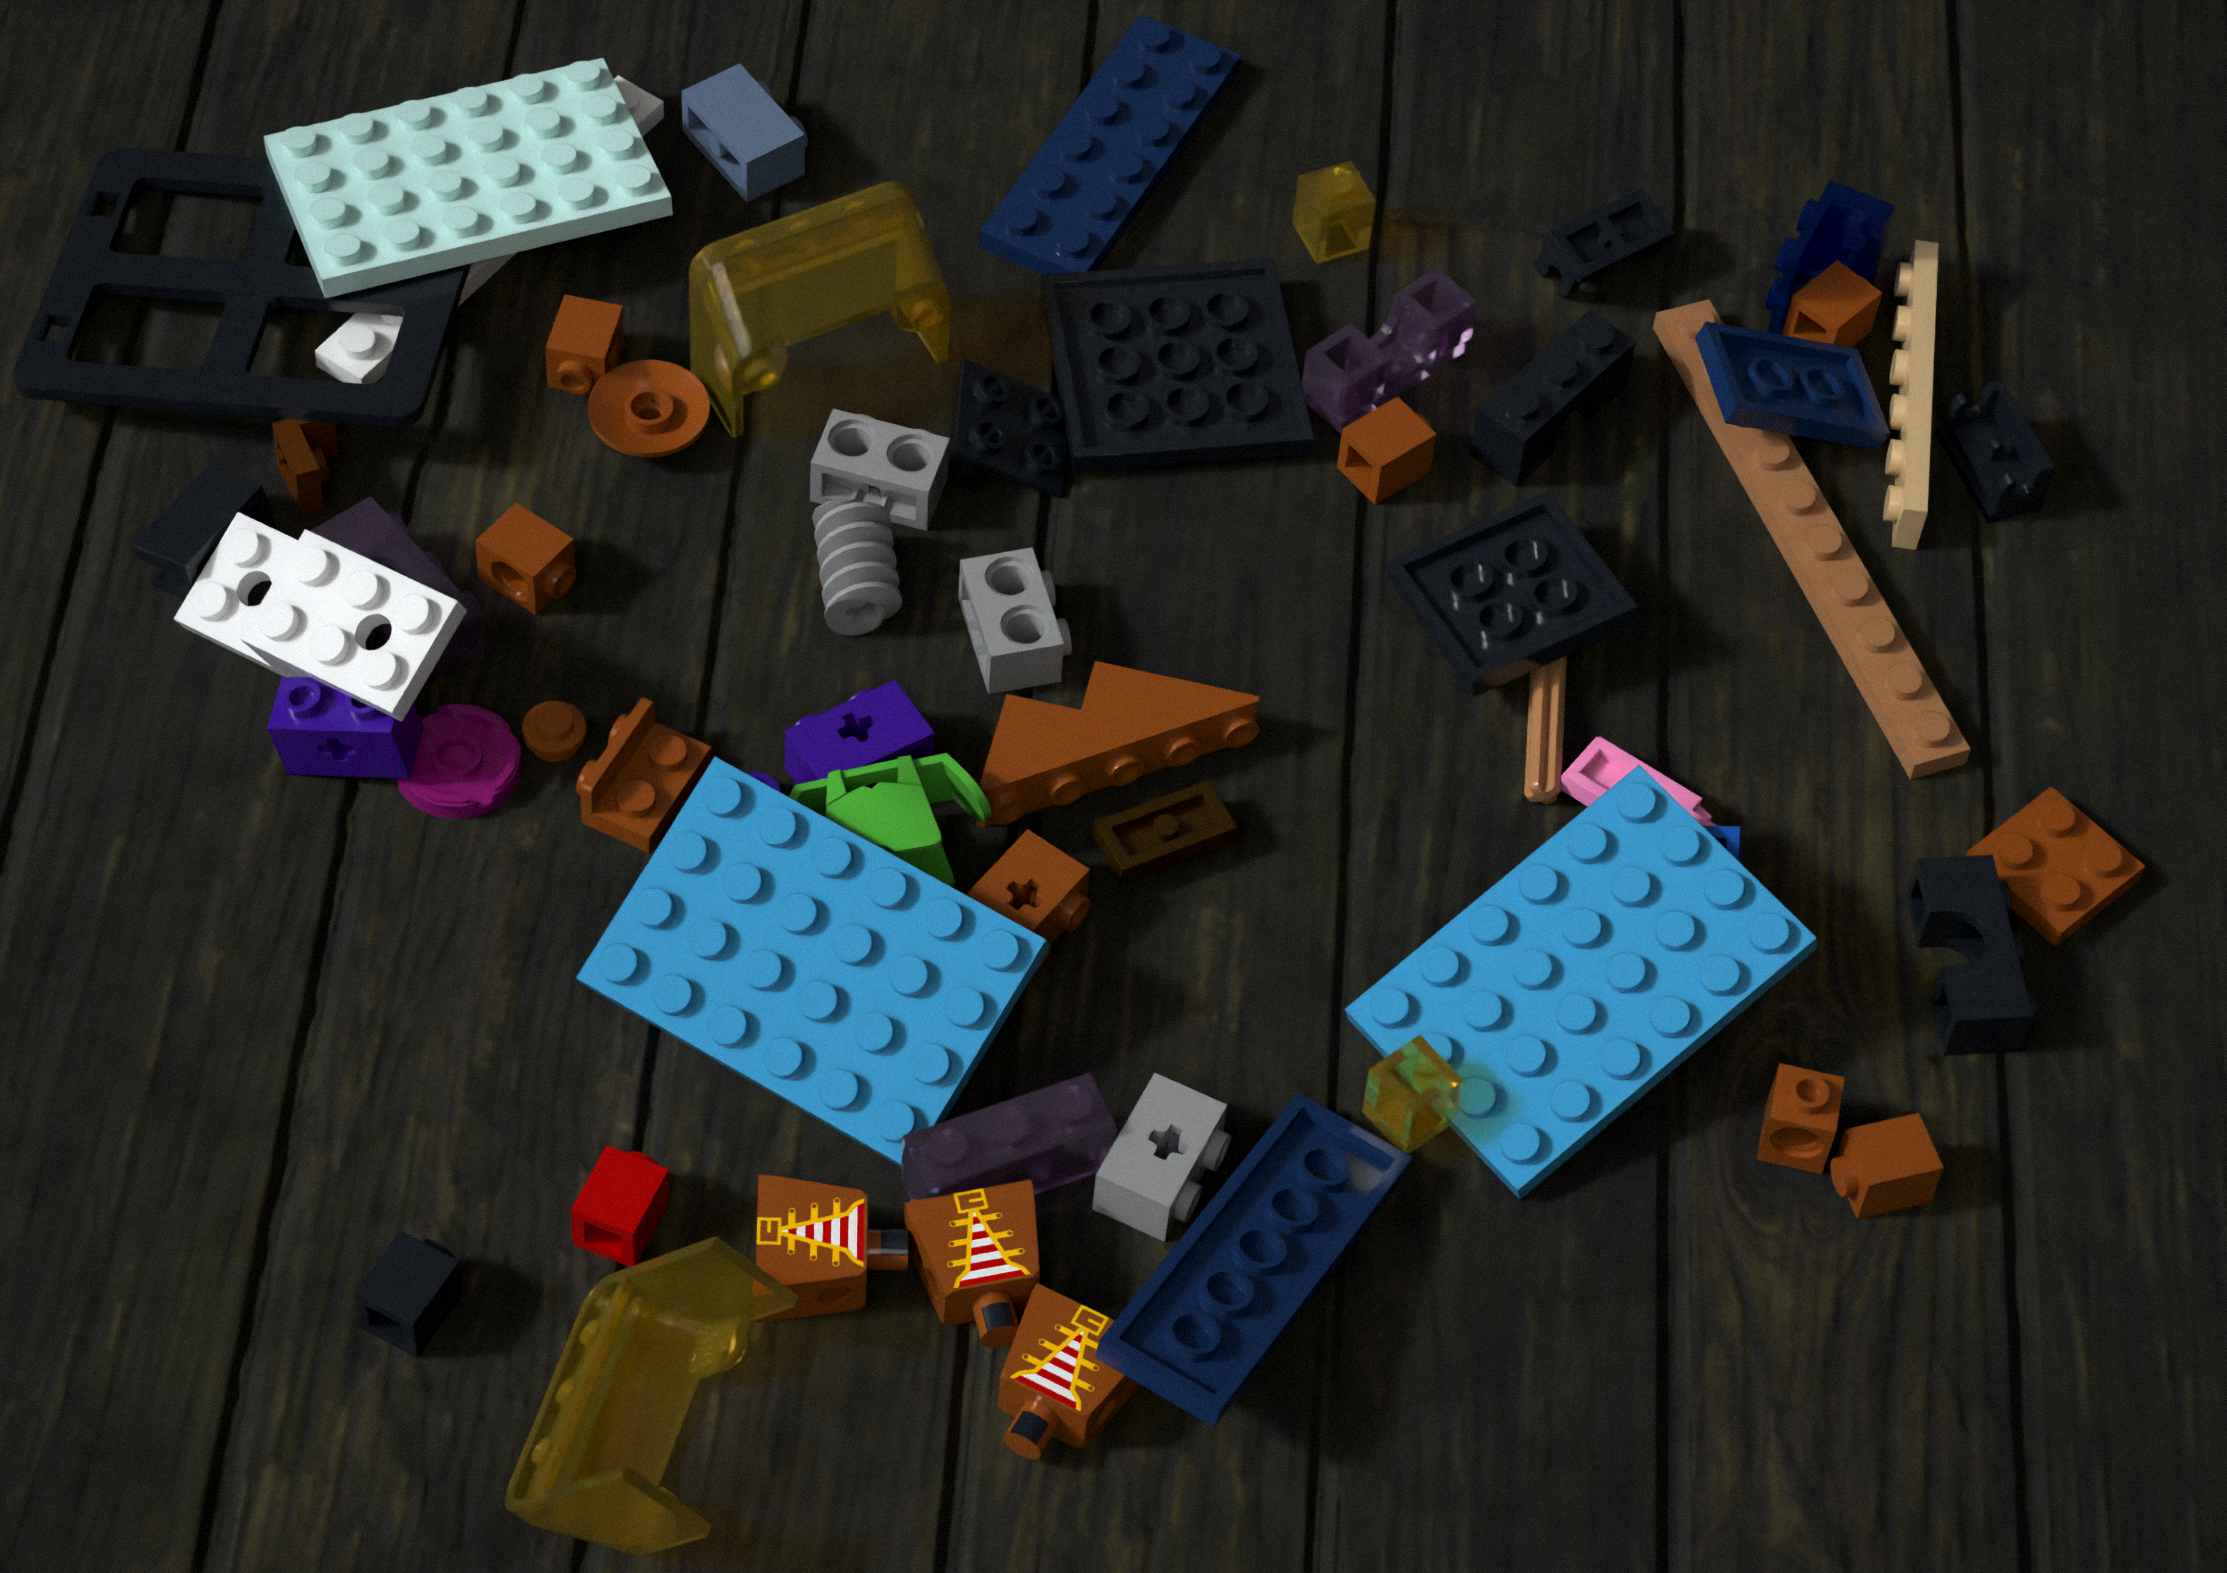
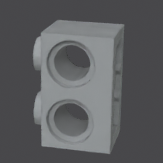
[810,409,950,531]
[958,547,1072,695]

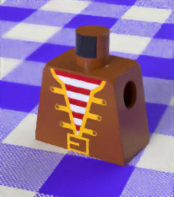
[755,1174,908,1322]
[903,1179,1040,1348]
[998,1283,1141,1460]

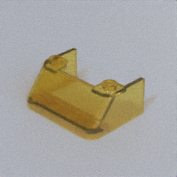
[689,181,951,438]
[505,1236,798,1556]

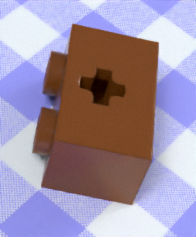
[966,829,1091,973]

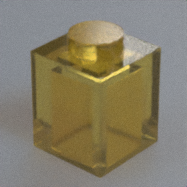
[1292,161,1376,264]
[1362,1035,1464,1154]

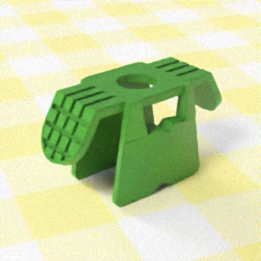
[789,753,992,888]

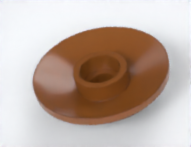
[588,360,710,458]

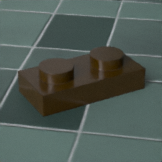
[1093,780,1238,885]

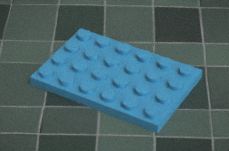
[576,757,1050,1174]
[1345,765,1818,1200]

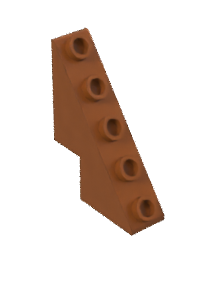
[976,661,1260,828]

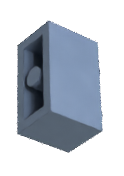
[682,63,808,202]

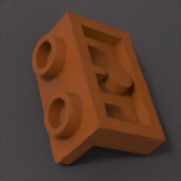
[576,697,712,853]

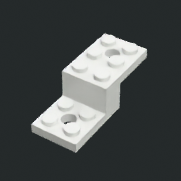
[174,512,467,722]

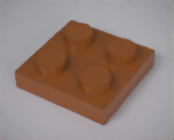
[1966,786,2145,947]

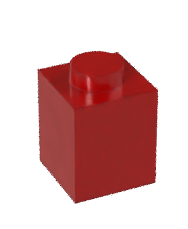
[571,1145,670,1269]

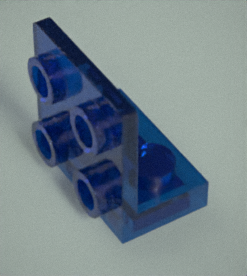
[1765,180,1896,335]

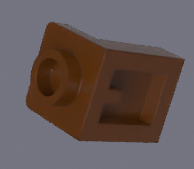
[272,419,339,516]

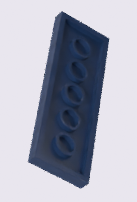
[979,14,1241,275]
[1094,1093,1413,1428]

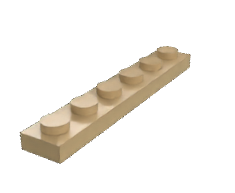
[1883,240,1939,550]

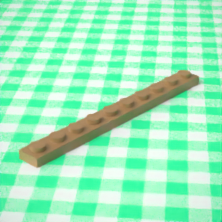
[1653,299,1971,780]

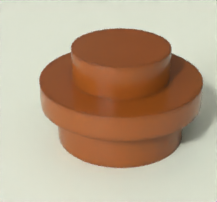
[522,701,587,762]

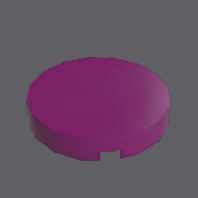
[396,704,522,819]

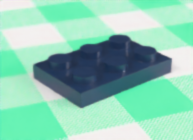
[1695,321,1890,450]

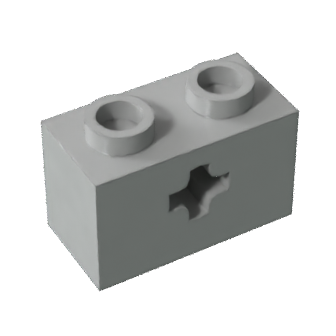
[1092,1073,1231,1242]

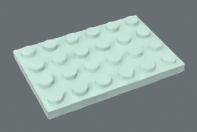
[264,58,673,298]

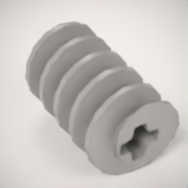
[812,498,902,637]

